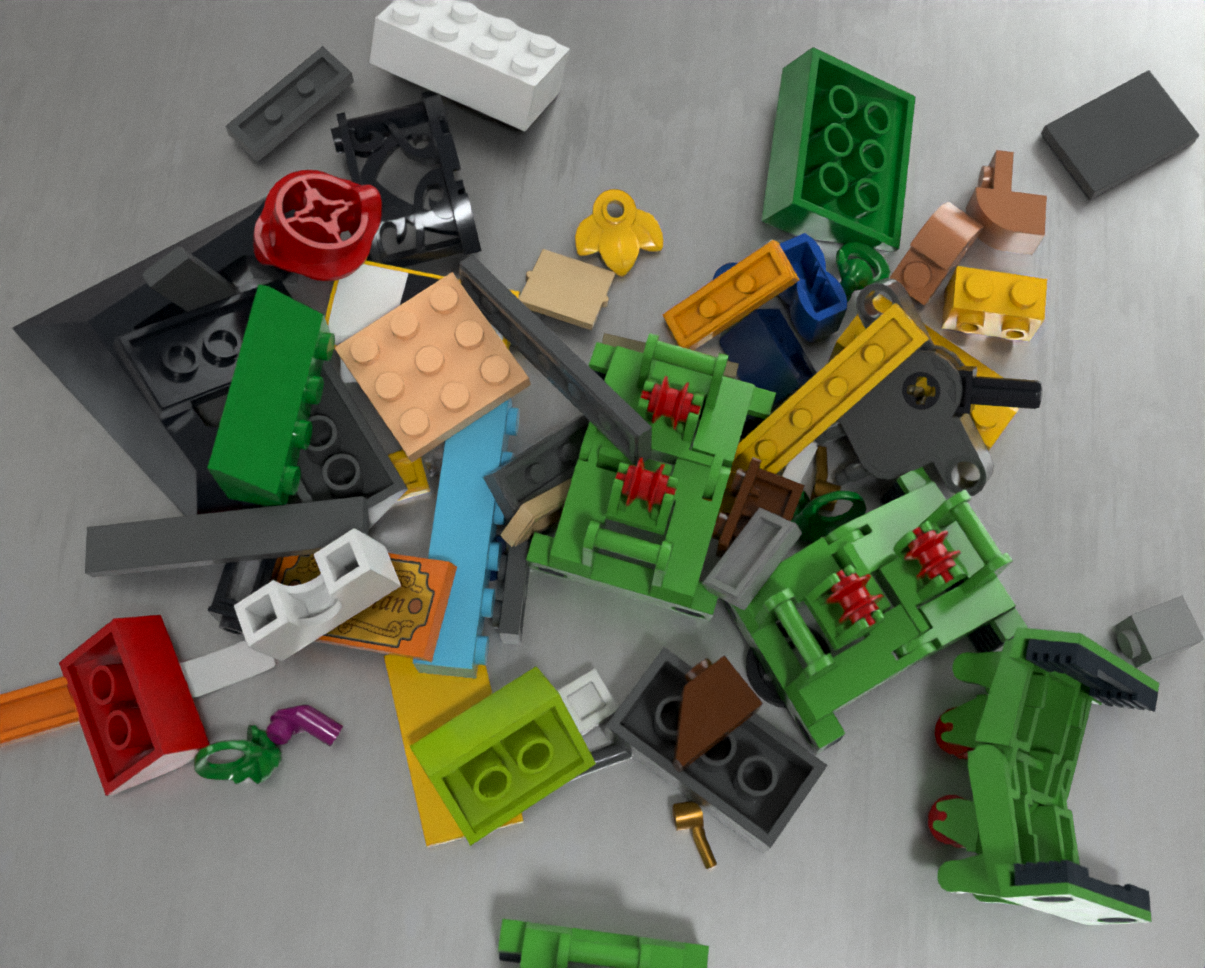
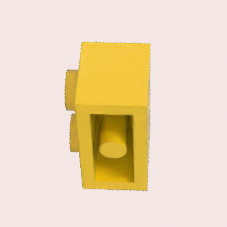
[941,266,1047,342]

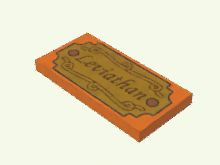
[276,553,457,662]

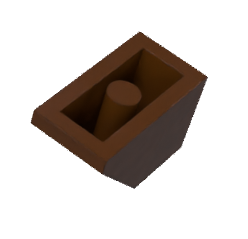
[673,655,763,773]

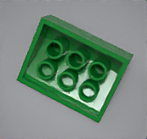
[761,47,916,252]

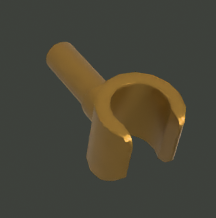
[810,446,841,512]
[672,801,717,869]

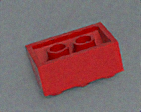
[59,615,210,796]

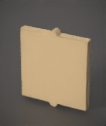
[519,249,616,331]

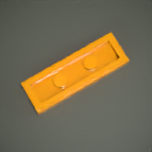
[662,240,800,350]

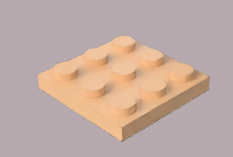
[334,272,531,463]

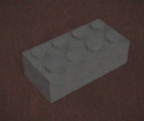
[604,647,828,853]

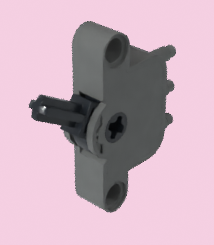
[793,278,1043,496]

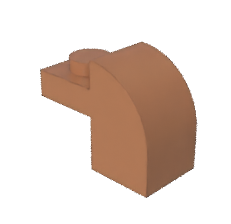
[966,150,1047,255]
[890,202,985,306]

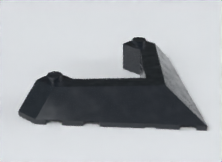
[12,197,299,516]

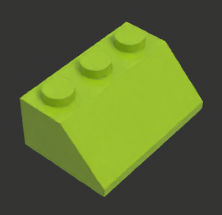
[409,666,596,846]

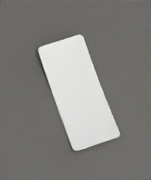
[179,640,276,698]

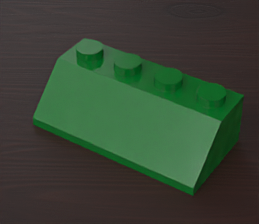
[207,284,335,507]

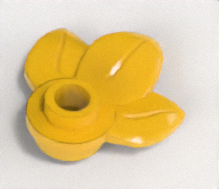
[575,189,663,277]

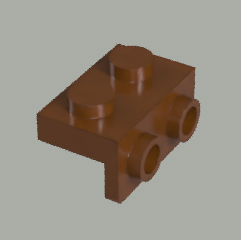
[711,457,805,558]

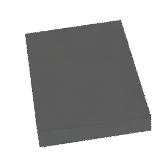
[1041,70,1199,200]

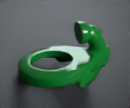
[836,242,890,303]
[791,490,866,543]
[194,725,282,785]

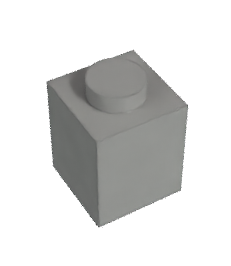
[1116,595,1204,669]

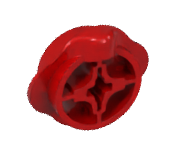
[253,170,382,281]

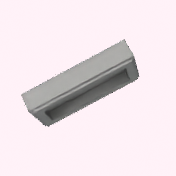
[702,508,802,610]

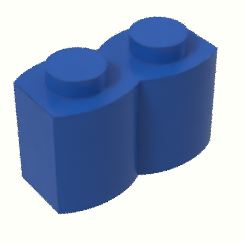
[778,233,847,343]

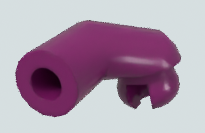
[266,704,343,746]

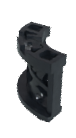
[331,91,482,268]

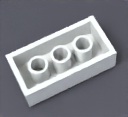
[369,0,570,131]

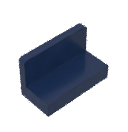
[719,309,817,411]

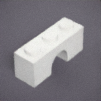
[234,528,401,661]

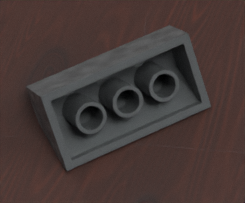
[231,361,408,529]

